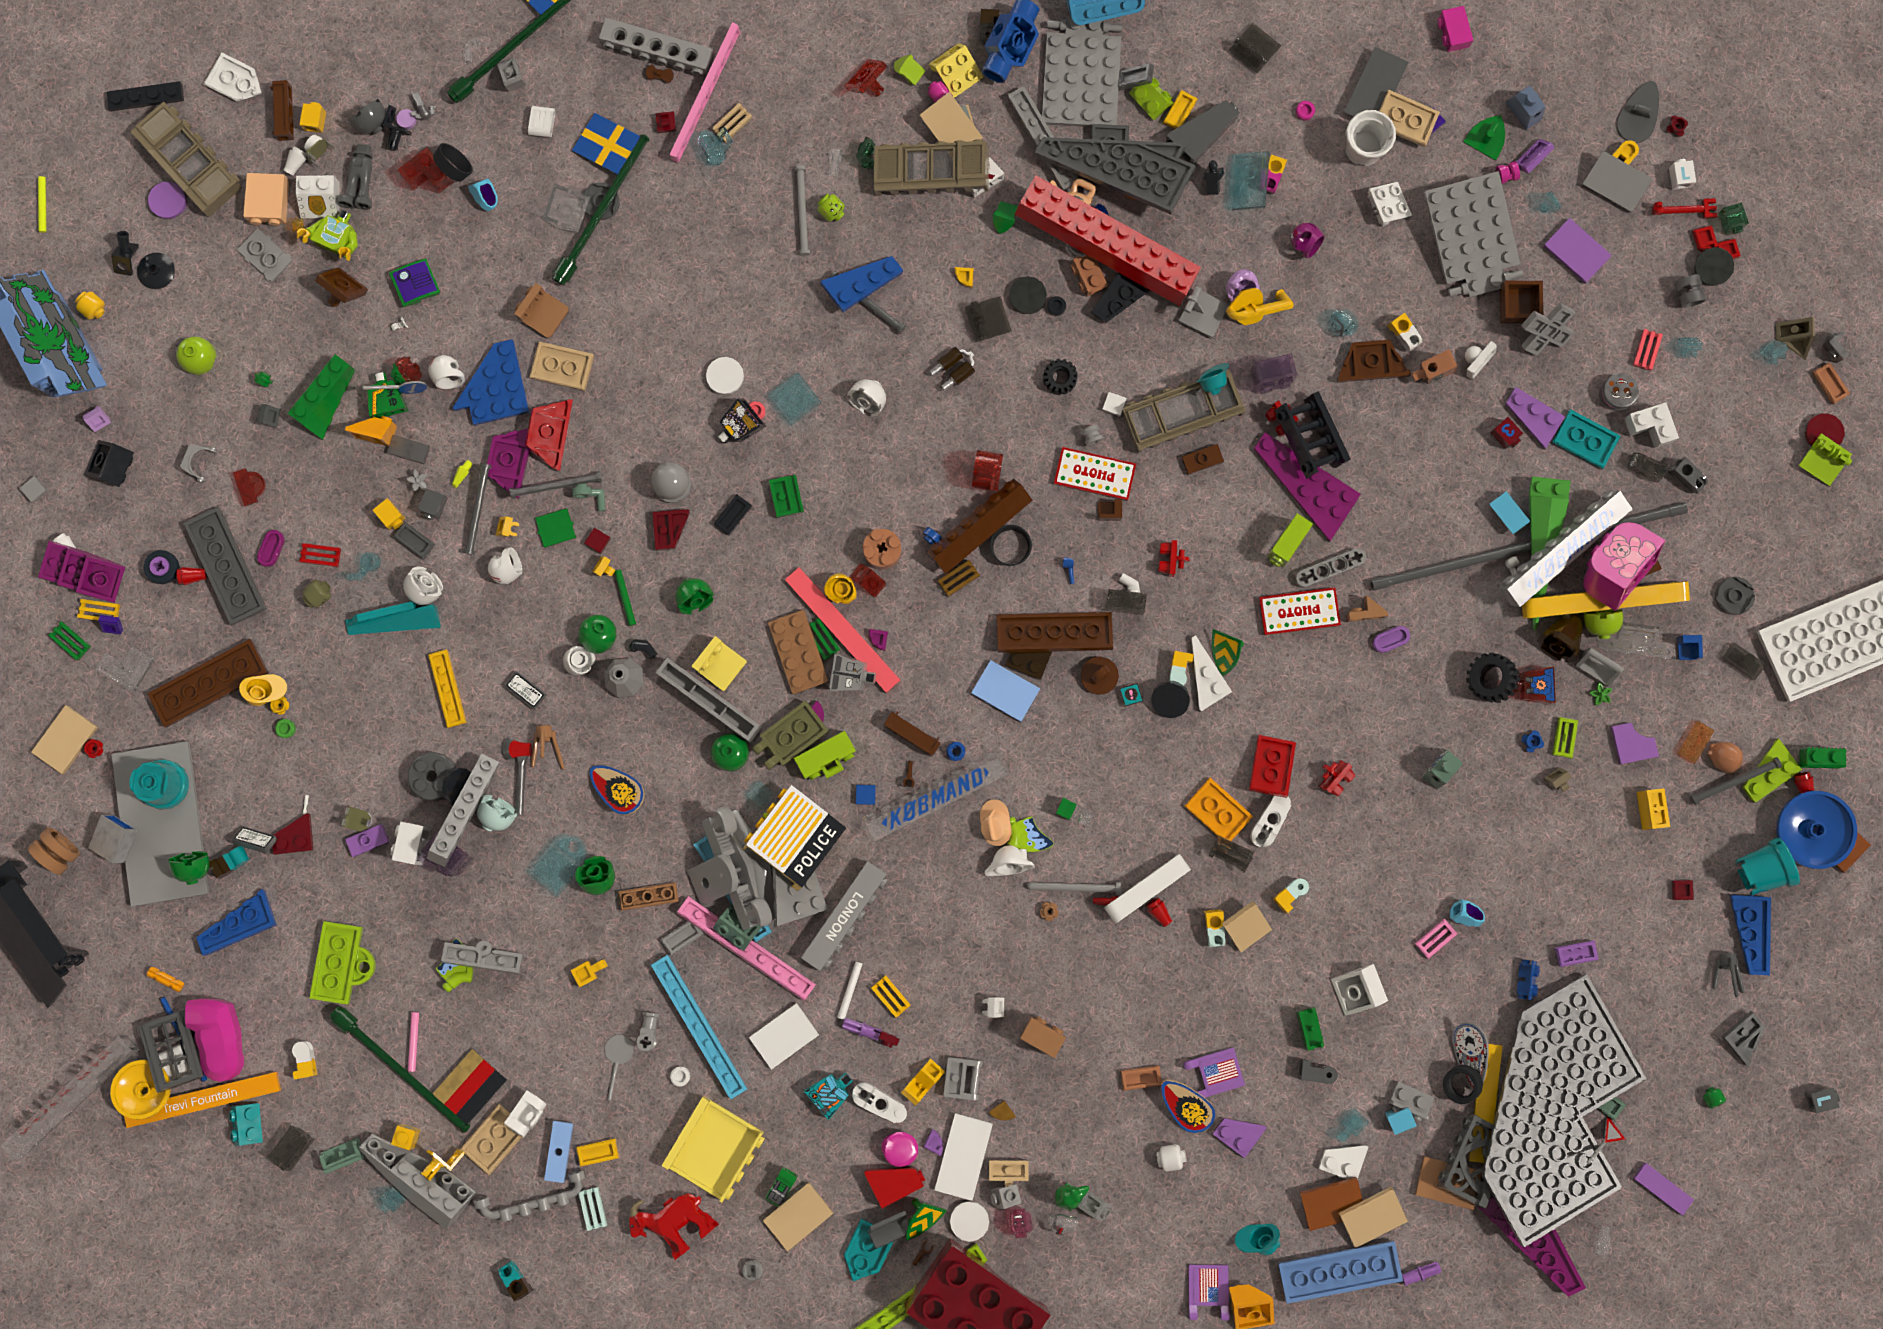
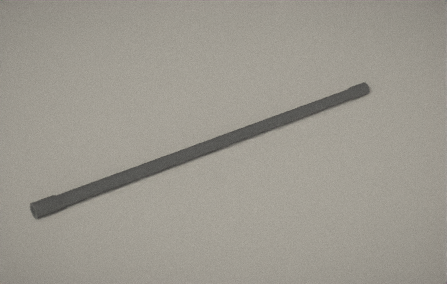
[1370,502,1688,591]

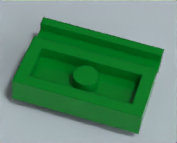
[769,474,804,518]

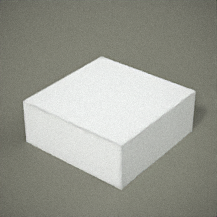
[1102,392,1127,417]

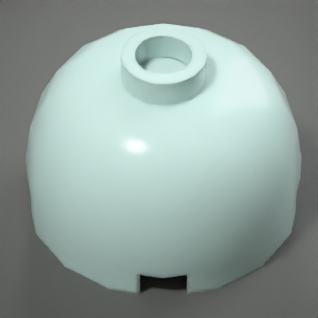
[477,795,517,831]

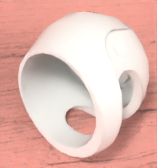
[428,355,465,389]
[488,547,522,584]

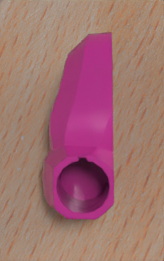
[185,998,244,1082]

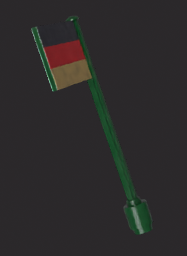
[329,1006,507,1133]

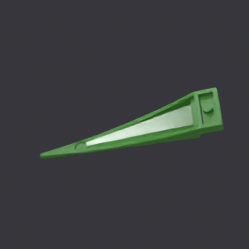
[1528,476,1571,631]

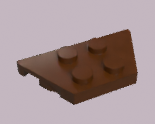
[1337,340,1411,383]

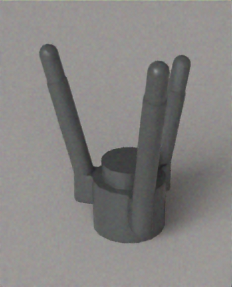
[1712,953,1745,997]

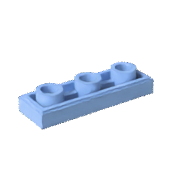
[544,1121,574,1183]

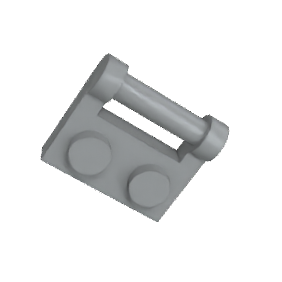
[944,1057,983,1101]

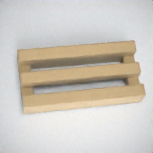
[712,103,753,143]

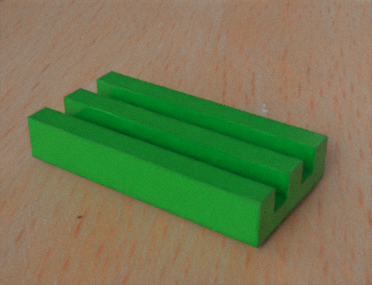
[810,618,840,660]
[48,621,91,661]

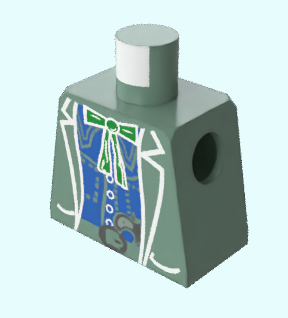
[1422,749,1463,789]

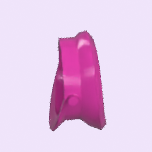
[881,1132,918,1167]

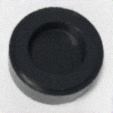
[1047,296,1066,316]

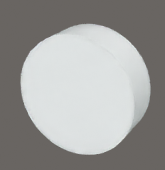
[670,1066,690,1086]

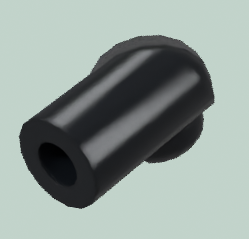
[629,639,658,659]

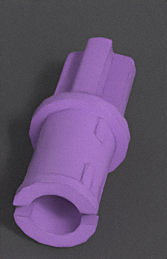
[842,1018,882,1041]
[1402,1262,1441,1286]

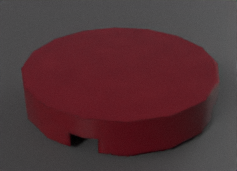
[1805,413,1845,447]

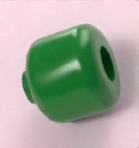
[1703,1087,1726,1109]

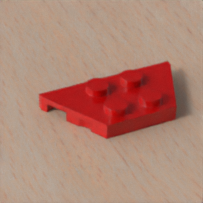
[525,399,573,471]

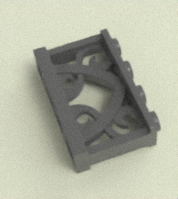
[1438,1114,1493,1208]

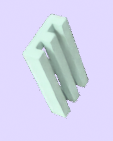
[579,1187,607,1231]

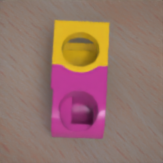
[1260,155,1287,194]

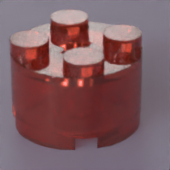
[971,450,1003,491]

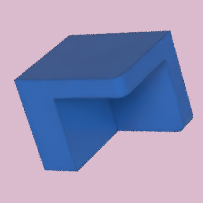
[1677,635,1703,660]

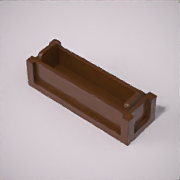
[270,80,294,141]
[884,711,941,757]

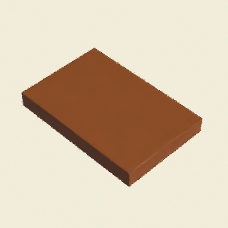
[1299,1177,1363,1231]

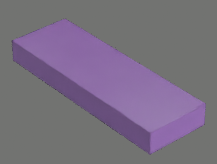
[1633,1162,1694,1216]

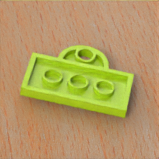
[309,921,376,1005]

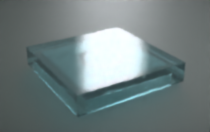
[768,373,821,426]

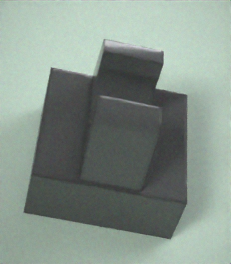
[256,404,281,428]

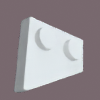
[1318,1145,1368,1179]

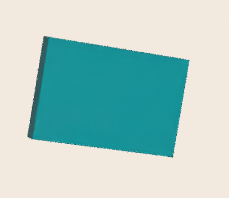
[1552,409,1621,470]

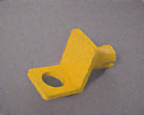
[420,1149,465,1181]

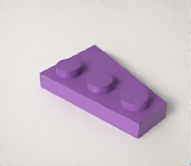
[1505,387,1565,450]

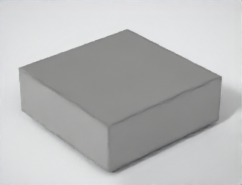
[20,476,48,503]

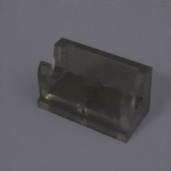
[1105,589,1147,616]
[1209,835,1254,873]
[267,1125,315,1171]

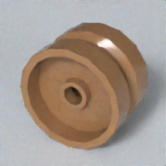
[27,827,80,875]

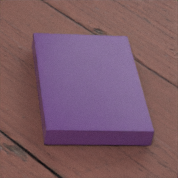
[1543,218,1612,284]

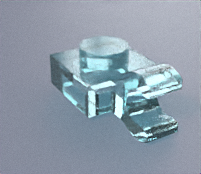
[1336,1108,1370,1143]

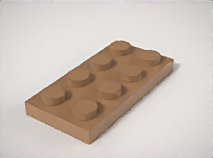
[768,610,829,695]

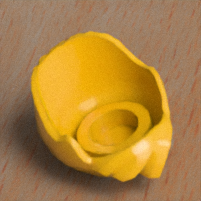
[824,573,857,604]

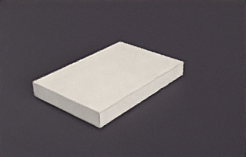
[749,1003,819,1070]

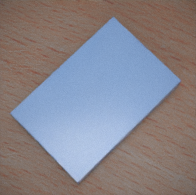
[971,660,1040,722]

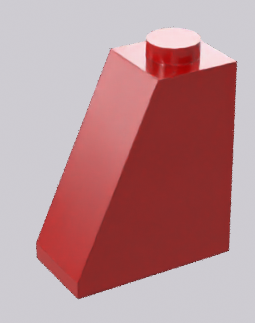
[864,1167,926,1208]

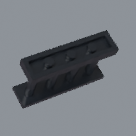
[1274,391,1351,479]

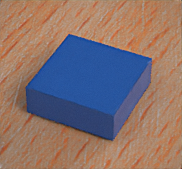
[856,785,876,805]

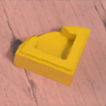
[955,267,974,288]

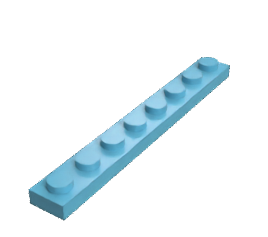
[651,955,748,1100]

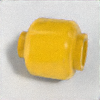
[75,291,105,320]

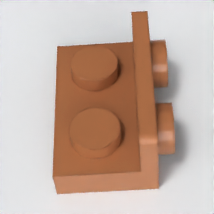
[1071,255,1108,297]

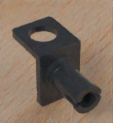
[383,105,412,150]
[111,231,139,276]

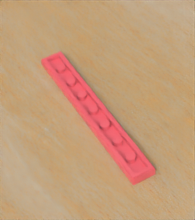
[785,567,901,693]

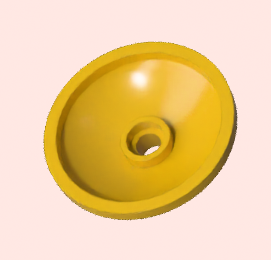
[110,1060,171,1120]

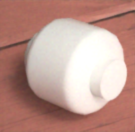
[1157,1144,1187,1172]

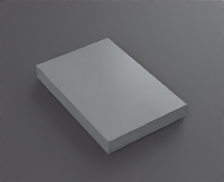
[1582,151,1653,212]

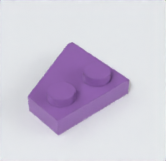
[1212,1118,1267,1158]

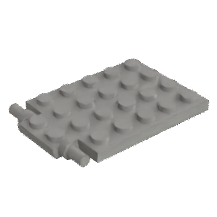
[1042,16,1122,127]
[1424,171,1523,297]

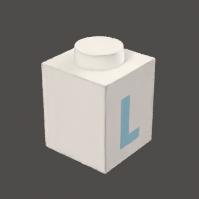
[1669,159,1696,190]

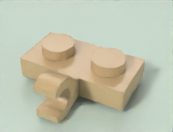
[989,1160,1029,1187]

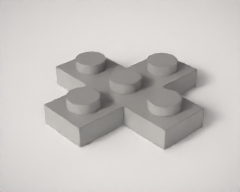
[1522,302,1575,356]

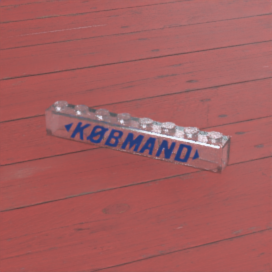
[861,752,1010,844]

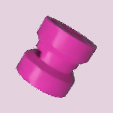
[1496,161,1520,184]

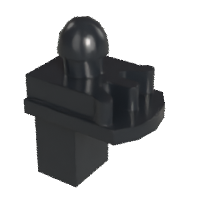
[1203,160,1225,195]

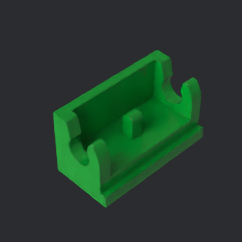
[1296,1007,1325,1051]

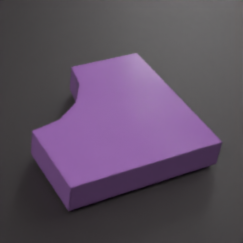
[1611,723,1659,765]

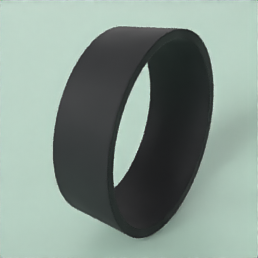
[433,143,473,182]
[990,524,1032,566]

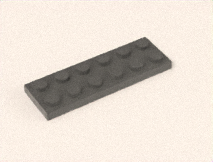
[183,507,267,626]

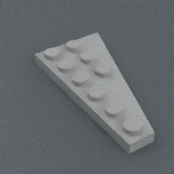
[772,866,828,927]

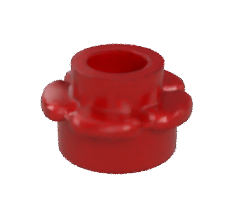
[84,739,103,758]

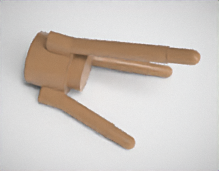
[531,725,565,770]

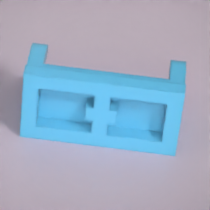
[1489,491,1530,534]

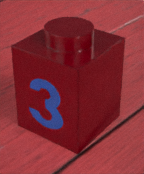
[1490,417,1523,449]

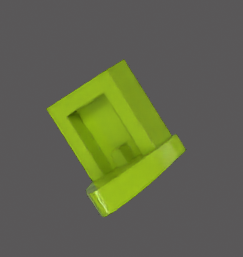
[894,54,926,86]

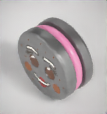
[1600,373,1639,411]

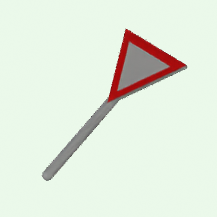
[1587,1116,1626,1164]

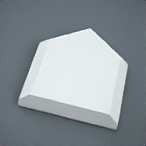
[204,53,262,101]

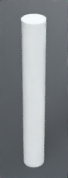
[837,961,862,1020]

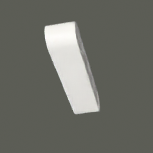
[1104,854,1191,924]

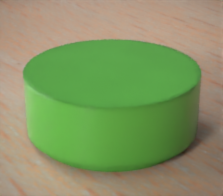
[275,719,296,738]

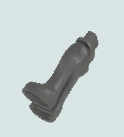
[336,144,373,210]

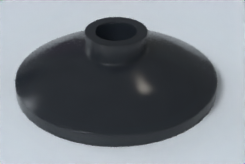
[137,253,175,289]

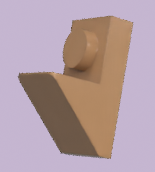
[1346,595,1388,622]

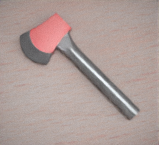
[503,738,532,815]

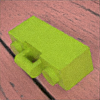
[794,731,856,781]

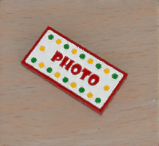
[1054,447,1136,501]
[1259,588,1341,636]

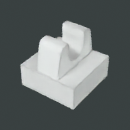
[982,997,1004,1018]

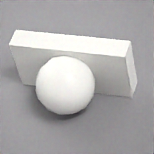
[1465,341,1497,380]

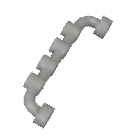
[473,1170,585,1222]

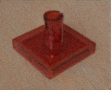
[844,59,888,97]

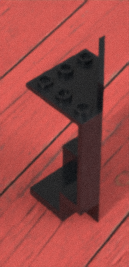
[0,860,89,1008]

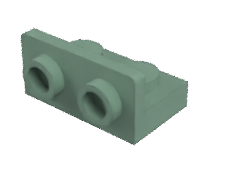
[713,904,762,951]

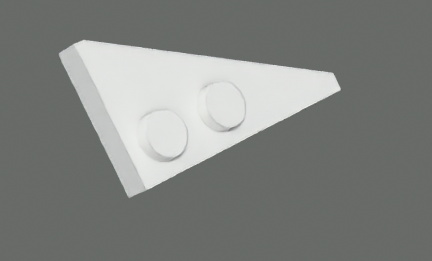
[1191,635,1232,712]

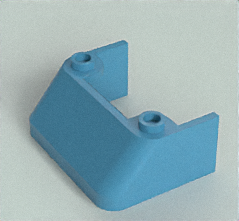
[1065,0,1145,25]

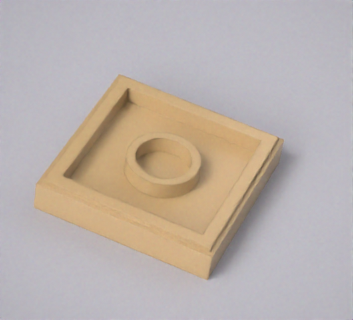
[1222,901,1272,952]

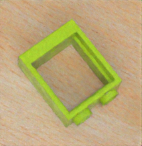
[1268,513,1313,567]

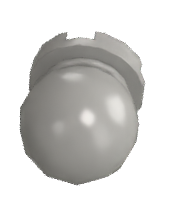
[651,462,691,503]

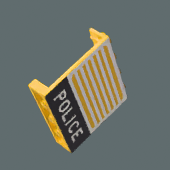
[742,785,846,891]

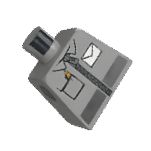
[829,654,876,691]

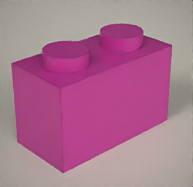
[1437,6,1473,52]

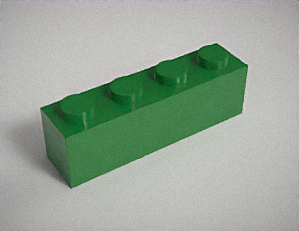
[288,354,355,440]

